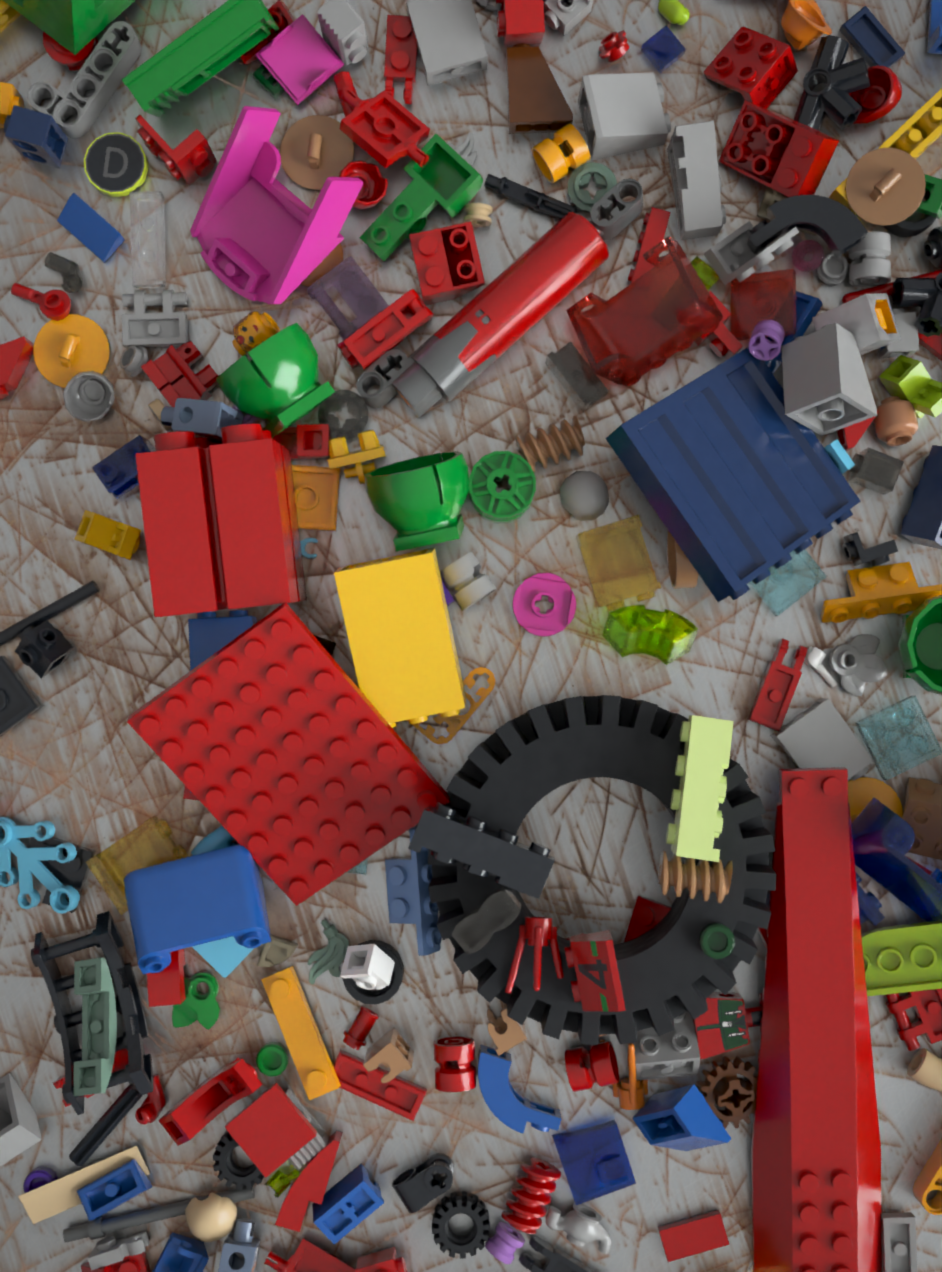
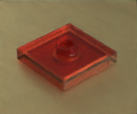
[731,269,796,340]

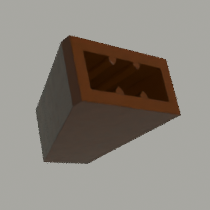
[506,43,573,134]

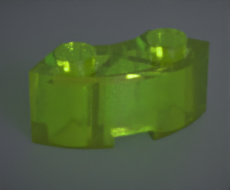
[602,605,698,665]

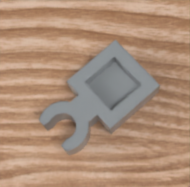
[88,1232,150,1271]

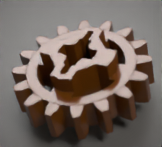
[696,1056,758,1129]

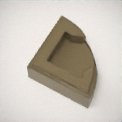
[257,934,298,967]

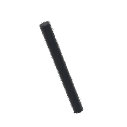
[0,580,100,647]

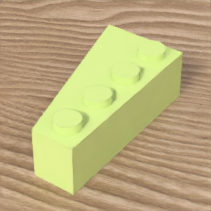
[666,715,734,862]

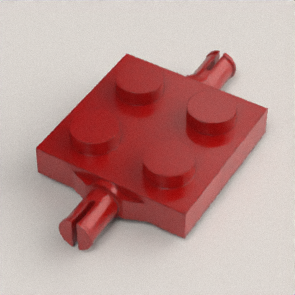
[339,89,430,169]
[264,1238,356,1272]

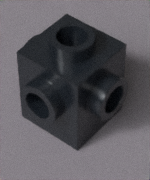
[15,620,73,679]

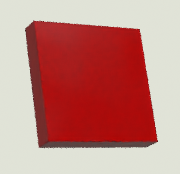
[225,1082,317,1178]

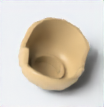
[185,1192,237,1242]

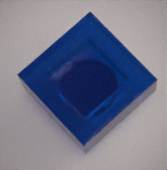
[641,25,686,73]

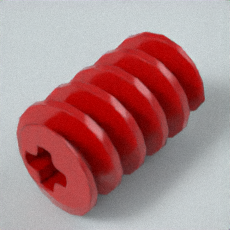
[501,1157,561,1234]

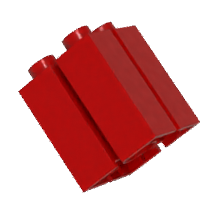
[135,424,307,617]

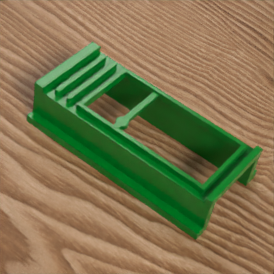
[122,0,280,117]

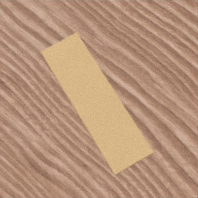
[18,1146,150,1224]

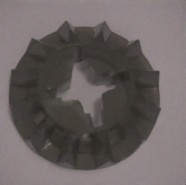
[318,390,368,440]

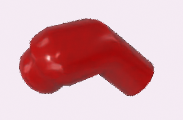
[135,1074,166,1125]

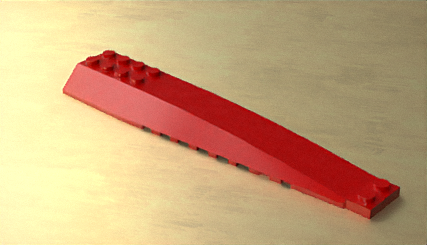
[751,767,882,1272]

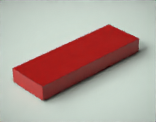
[333,1049,427,1121]

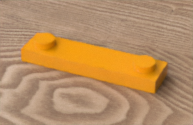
[261,966,341,1100]

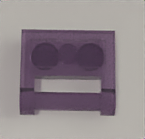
[306,256,389,341]

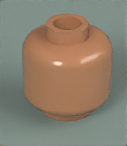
[873,396,918,446]

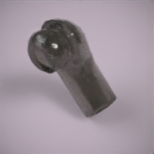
[45,252,83,293]

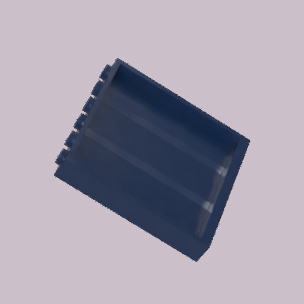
[605,347,861,602]

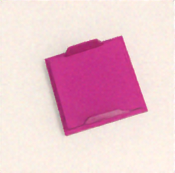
[255,14,344,106]

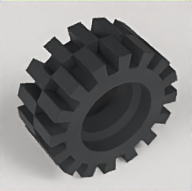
[213,1132,264,1190]
[432,1191,490,1259]

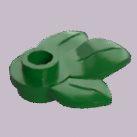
[172,972,220,1030]

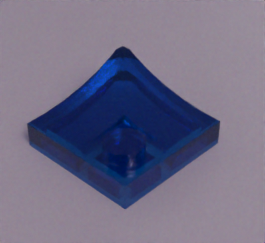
[552,1120,636,1206]

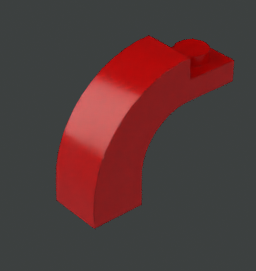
[158,1058,262,1146]

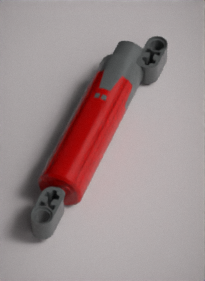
[356,178,643,418]

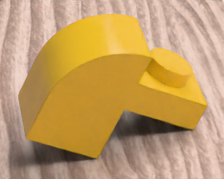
[74,510,141,560]

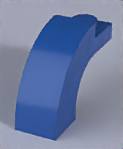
[478,1044,562,1134]

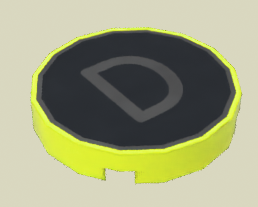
[84,132,148,197]

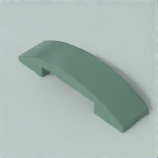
[73,957,117,1096]

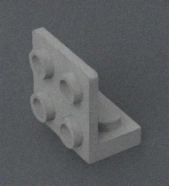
[633,1012,700,1080]

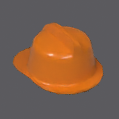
[780,0,832,50]

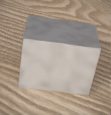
[812,293,901,355]

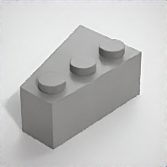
[667,121,726,240]

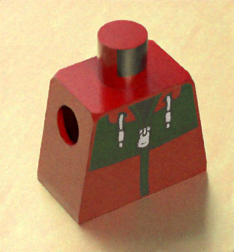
[693,992,763,1059]

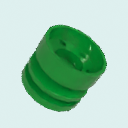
[469,451,536,524]

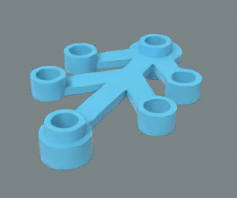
[0,816,80,914]

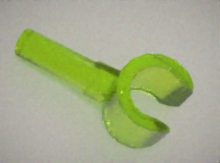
[265,1169,300,1198]

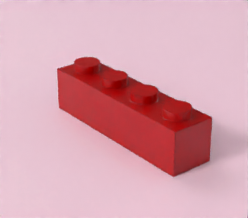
[628,207,671,292]

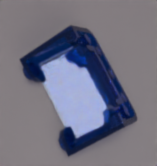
[851,797,942,921]

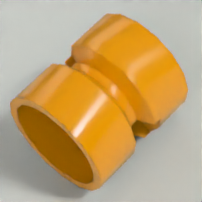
[531,123,591,183]

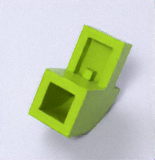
[879,355,942,419]

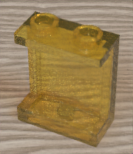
[576,515,662,612]
[85,816,189,915]

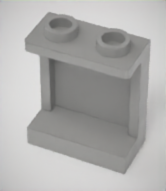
[406,0,488,86]
[770,698,873,780]

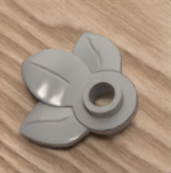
[828,634,887,696]

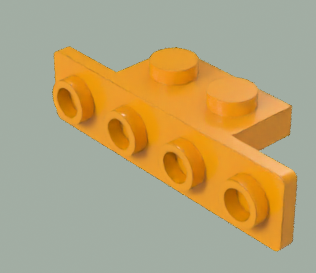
[820,562,942,623]

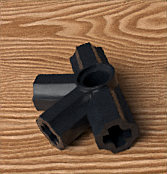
[794,35,871,131]
[891,272,942,337]

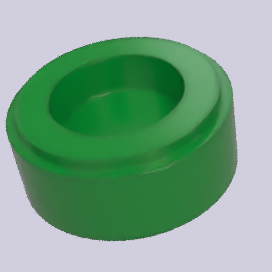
[256,1042,289,1077]

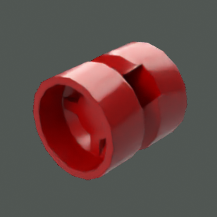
[433,1036,476,1092]
[565,1041,619,1092]

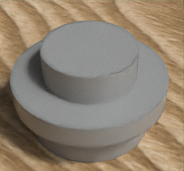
[816,252,849,285]
[120,345,149,377]

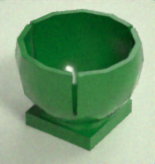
[216,323,335,438]
[364,451,469,552]
[897,595,942,695]

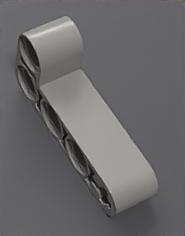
[27,21,142,138]

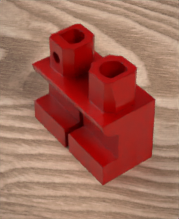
[141,341,218,407]

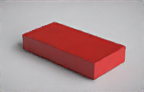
[658,1210,729,1262]

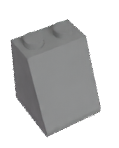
[578,72,671,161]
[781,323,877,436]

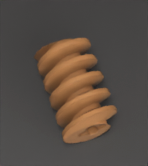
[515,416,585,472]
[658,850,733,904]

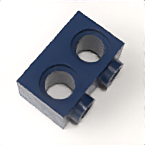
[4,105,68,169]

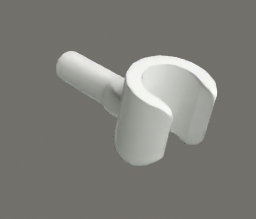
[804,646,838,688]

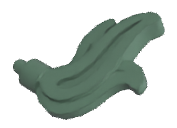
[308,919,350,985]

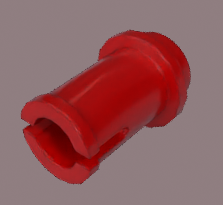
[343,1006,379,1050]

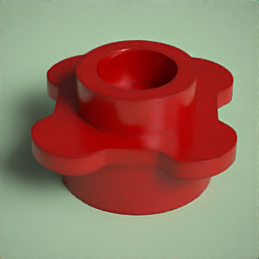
[599,30,629,62]

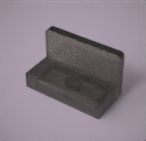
[545,342,609,412]

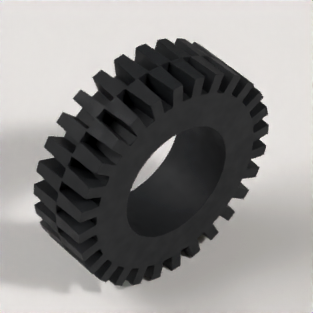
[428,695,776,1045]

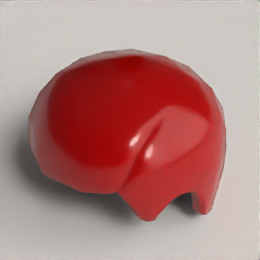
[339,160,388,210]

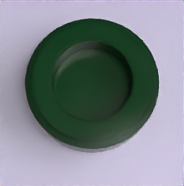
[699,923,735,959]

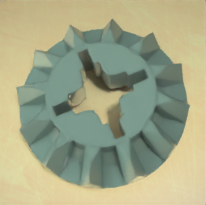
[567,162,617,212]

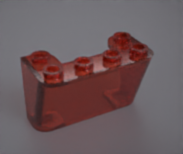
[566,236,723,386]

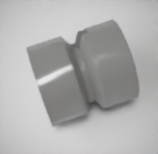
[848,231,891,287]
[440,552,496,611]

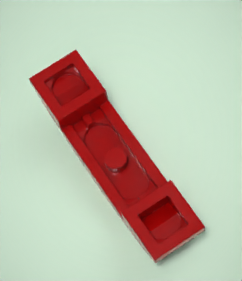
[208,424,329,460]

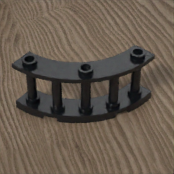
[31,911,153,1115]

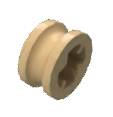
[464,203,493,227]

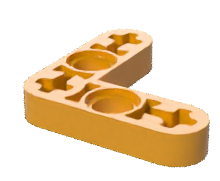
[407,667,495,744]

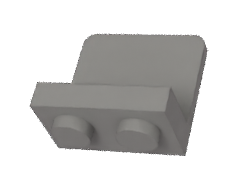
[704,221,799,285]

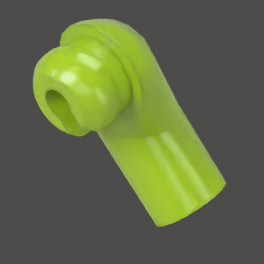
[658,0,690,25]

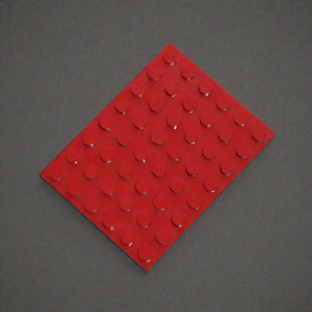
[126,602,450,906]

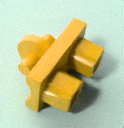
[327,429,386,485]

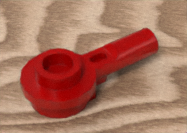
[11,283,71,321]

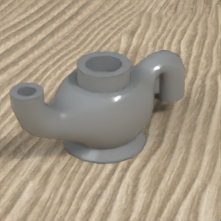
[546,1203,611,1254]

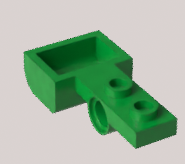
[359,134,483,261]

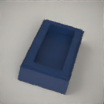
[839,6,905,68]

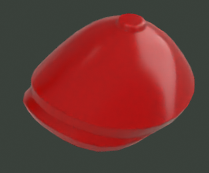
[849,65,902,124]

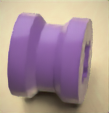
[749,320,785,361]
[485,1221,525,1264]

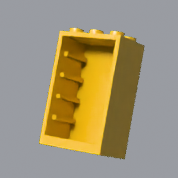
[334,547,466,728]

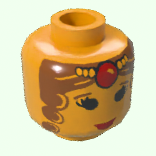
[232,311,280,356]

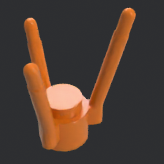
[600,1039,648,1110]

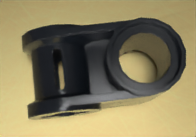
[392,1153,454,1213]

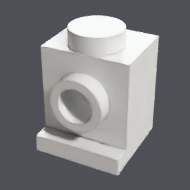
[340,944,395,990]

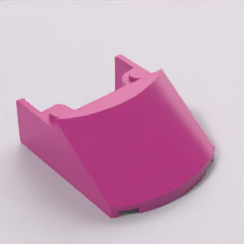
[190,106,363,304]

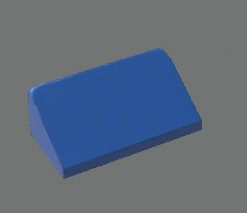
[57,193,125,263]
[77,1159,152,1221]

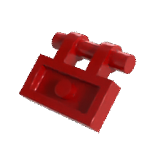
[885,989,942,1051]

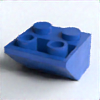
[632,1084,731,1151]

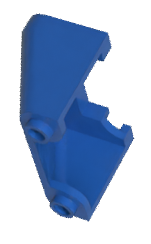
[124,845,272,974]

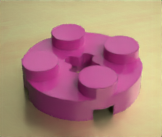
[512,573,576,637]

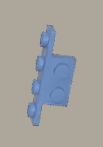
[385,826,442,956]

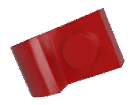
[690,291,743,360]

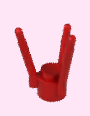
[505,917,564,993]

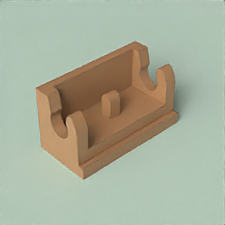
[487,1000,527,1056]
[363,1027,414,1083]

